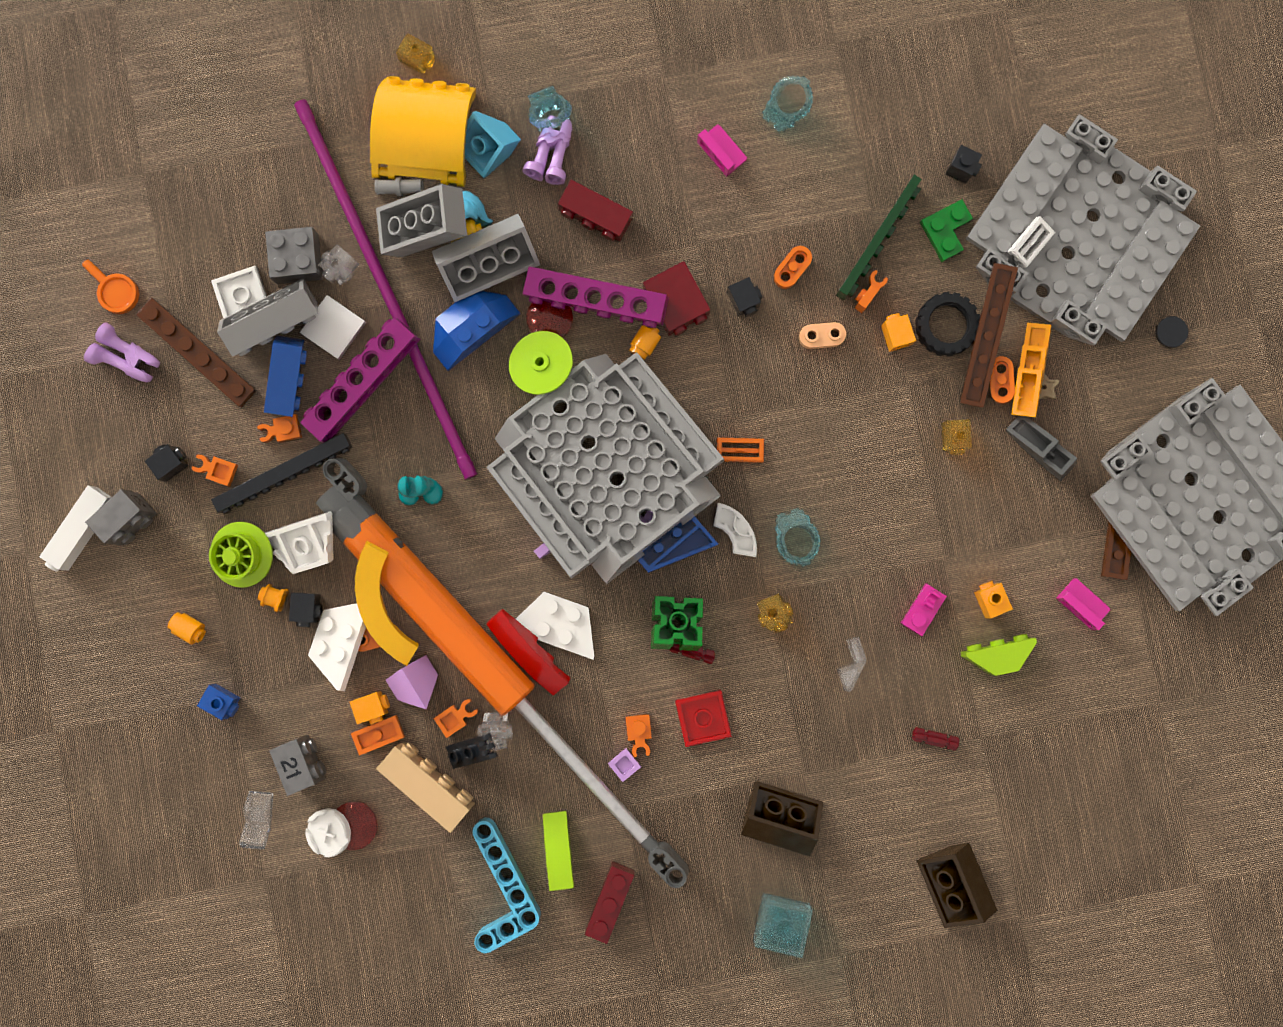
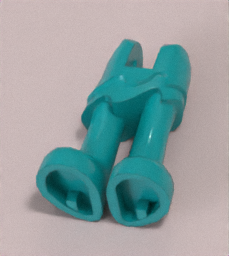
[397,475,443,506]

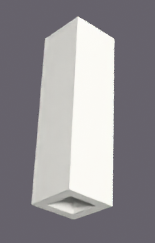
[39,485,112,572]

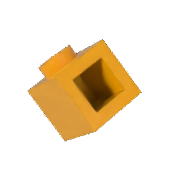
[881,313,916,352]
[974,581,1013,618]
[350,691,390,725]

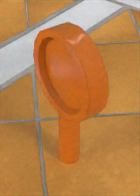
[82,259,140,314]

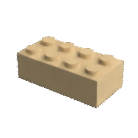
[376,742,475,833]

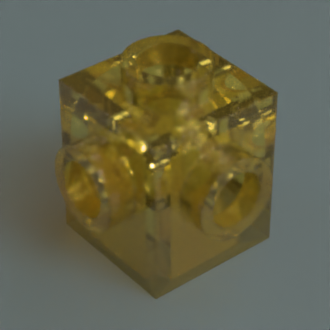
[757,593,794,633]

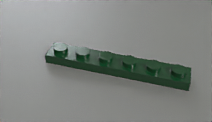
[836,174,922,300]

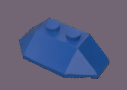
[433,291,521,371]

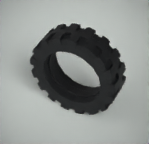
[915,292,980,357]

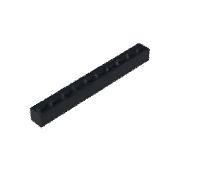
[211,433,353,514]

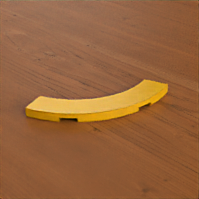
[355,541,419,666]

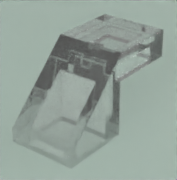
[836,637,867,692]
[239,791,274,849]

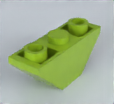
[961,634,1037,676]

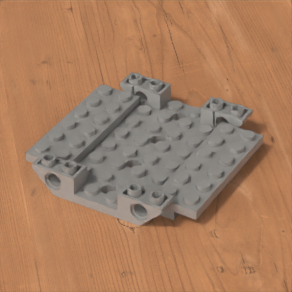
[966,114,1200,346]
[487,352,724,584]
[1091,378,1283,616]

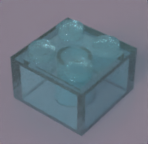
[752,893,813,958]

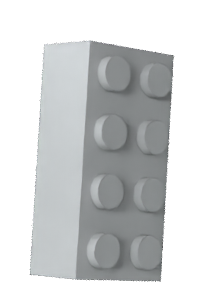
[376,184,467,258]
[432,214,540,302]
[217,278,318,357]

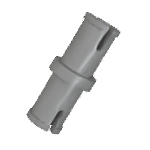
[375,177,424,196]

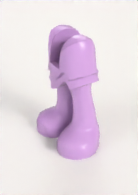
[523,115,572,185]
[84,322,160,382]

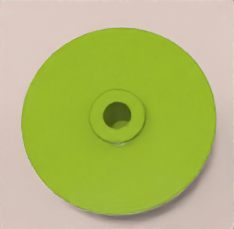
[509,331,573,395]
[209,522,273,588]

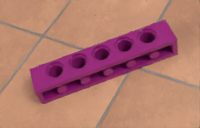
[523,266,669,328]
[300,317,421,442]

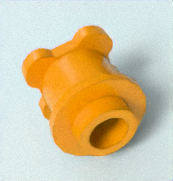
[258,584,289,612]

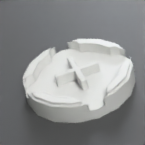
[305,808,351,858]

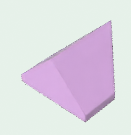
[386,655,439,710]

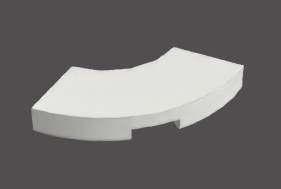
[713,503,757,557]

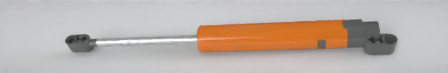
[316,458,689,888]

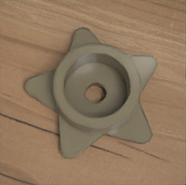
[1040,373,1060,400]

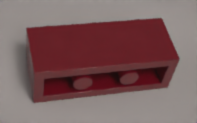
[558,180,633,242]
[585,861,635,944]

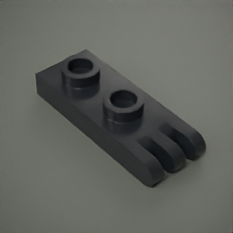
[446,733,498,769]

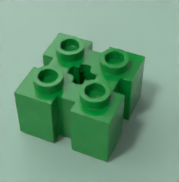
[651,596,703,651]

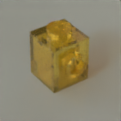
[396,33,435,74]
[942,419,972,455]

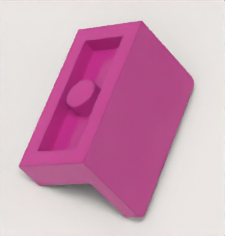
[697,125,747,177]
[1056,578,1110,630]

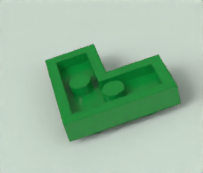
[920,199,973,262]

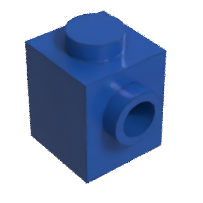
[197,684,241,720]

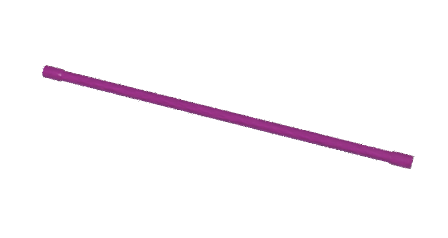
[294,99,478,480]

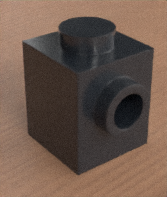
[945,145,982,184]
[727,277,763,317]
[145,444,189,482]
[289,593,323,627]

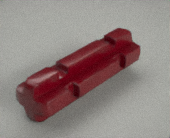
[669,644,716,664]
[912,727,960,751]

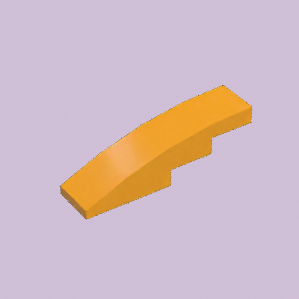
[1012,322,1052,417]

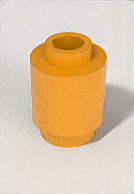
[629,325,661,360]
[167,612,206,645]

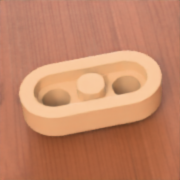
[799,322,846,349]

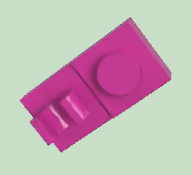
[901,584,947,636]

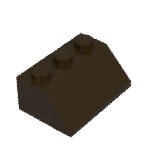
[741,781,824,856]
[917,843,998,928]

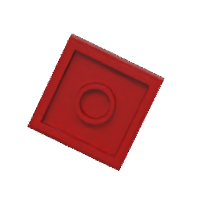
[675,690,732,747]

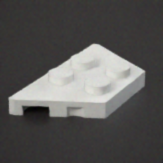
[265,511,333,574]
[516,592,595,659]
[308,603,366,691]

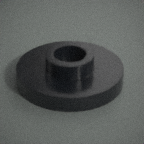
[1156,316,1188,348]

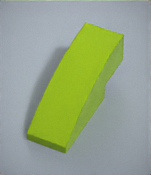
[543,811,575,891]

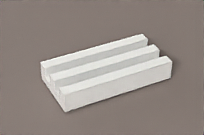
[1008,216,1056,268]

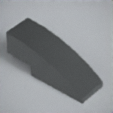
[1006,416,1078,481]

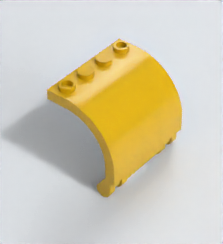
[370,76,476,187]

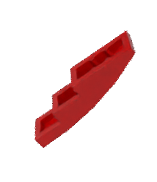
[486,609,570,696]

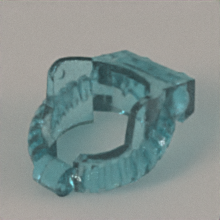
[762,75,814,132]
[528,86,572,132]
[775,508,821,567]

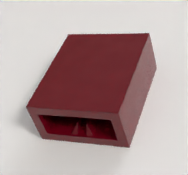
[643,261,710,336]

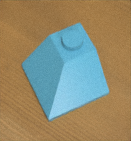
[465,111,521,178]

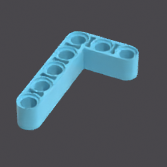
[473,817,541,953]

